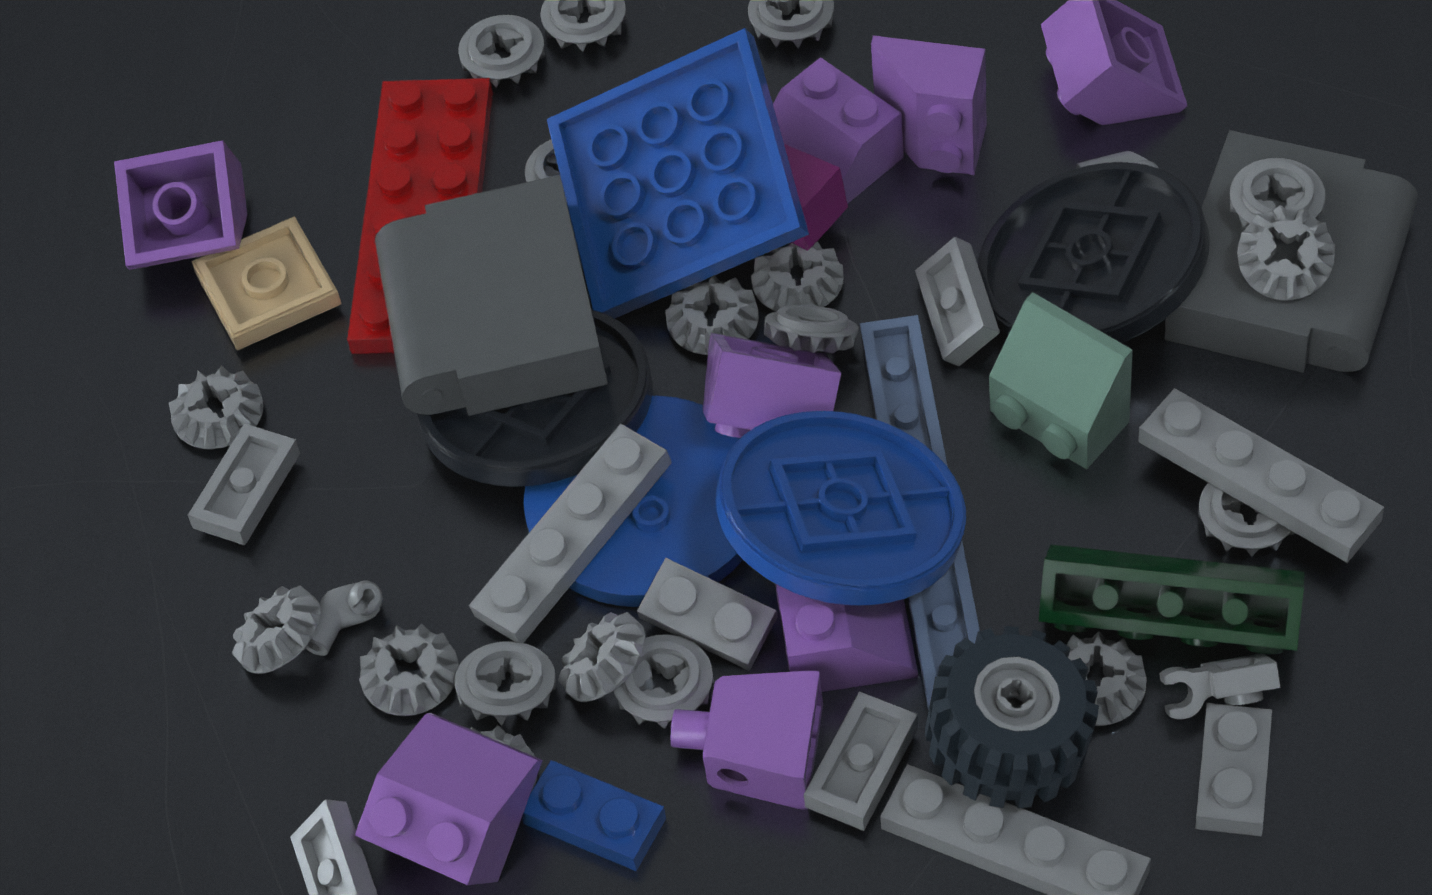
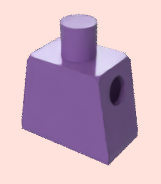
[670,670,823,810]

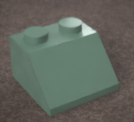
[989,292,1133,469]

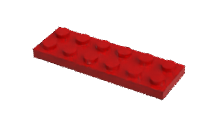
[347,78,493,354]

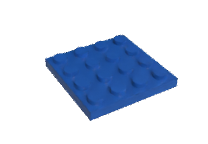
[547,28,809,319]

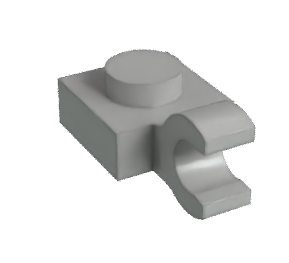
[1159,653,1281,719]

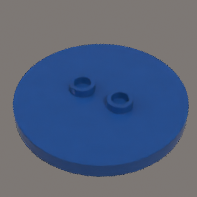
[524,396,743,607]
[716,411,966,606]

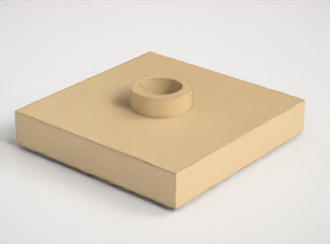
[191,216,342,351]

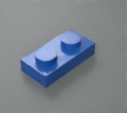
[522,760,666,871]

